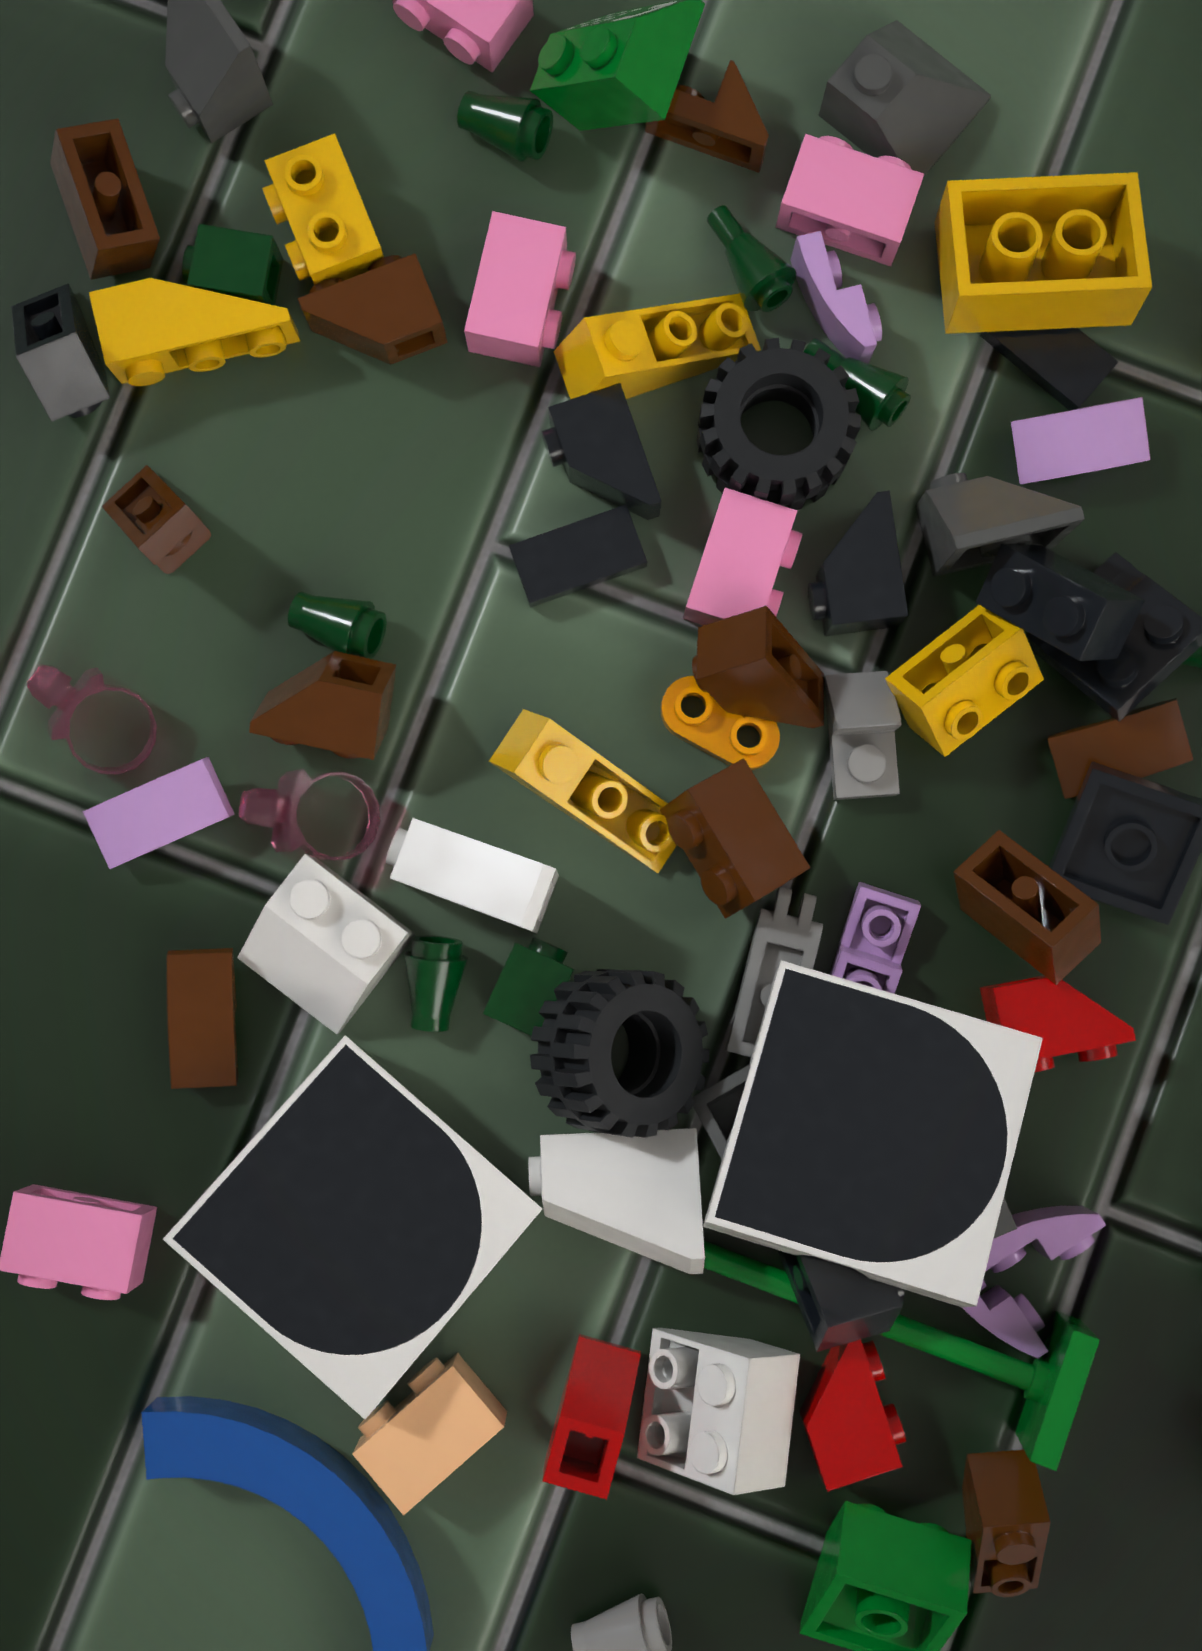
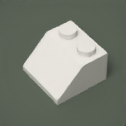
[237,854,415,1035]

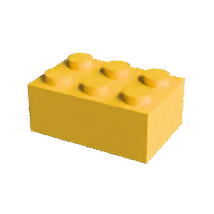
[934,172,1152,334]

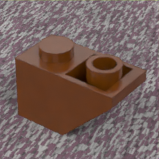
[297,253,448,365]
[249,651,397,760]
[962,1449,1051,1597]

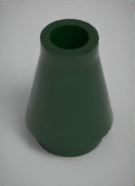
[457,91,553,162]
[288,592,387,659]
[404,936,468,1032]

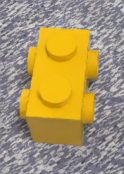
[262,133,384,286]
[885,605,1044,757]

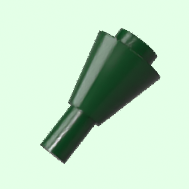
[707,205,797,312]
[804,338,911,431]

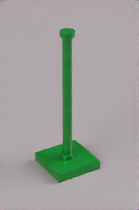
[704,1240,1100,1471]

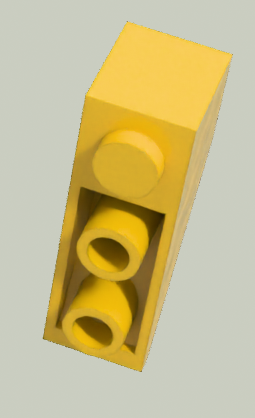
[89,278,300,386]
[553,293,761,400]
[489,709,677,873]

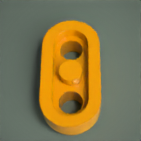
[661,676,780,770]

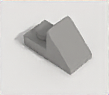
[824,671,901,800]

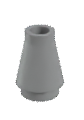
[571,1593,672,1651]

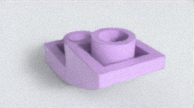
[790,231,882,364]
[1011,397,1151,484]
[83,757,235,869]
[829,882,921,994]
[986,1206,1106,1273]
[963,1280,1048,1358]

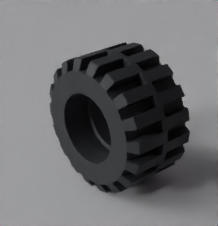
[697,338,861,510]
[530,969,709,1138]

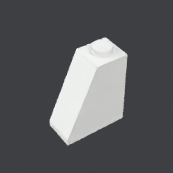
[386,818,559,934]
[528,1128,705,1274]

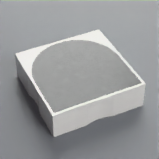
[703,960,1043,1308]
[163,1035,543,1419]

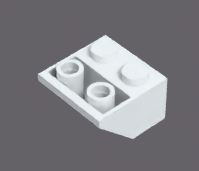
[637,1328,800,1495]

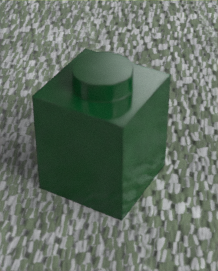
[182,224,284,305]
[483,937,575,1036]

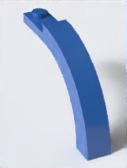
[141,1396,434,1651]

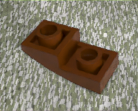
[1048,698,1193,799]
[167,948,238,1089]

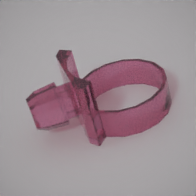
[26,664,157,775]
[239,769,381,861]

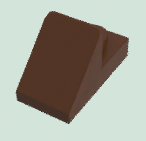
[645,60,769,173]
[101,465,211,574]

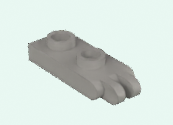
[725,887,823,1057]

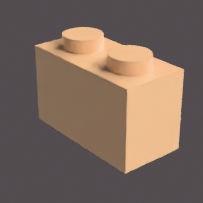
[352,1353,507,1516]

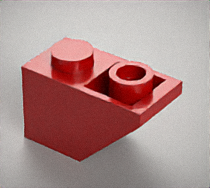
[980,976,1136,1072]
[542,1334,641,1500]
[799,1339,906,1492]

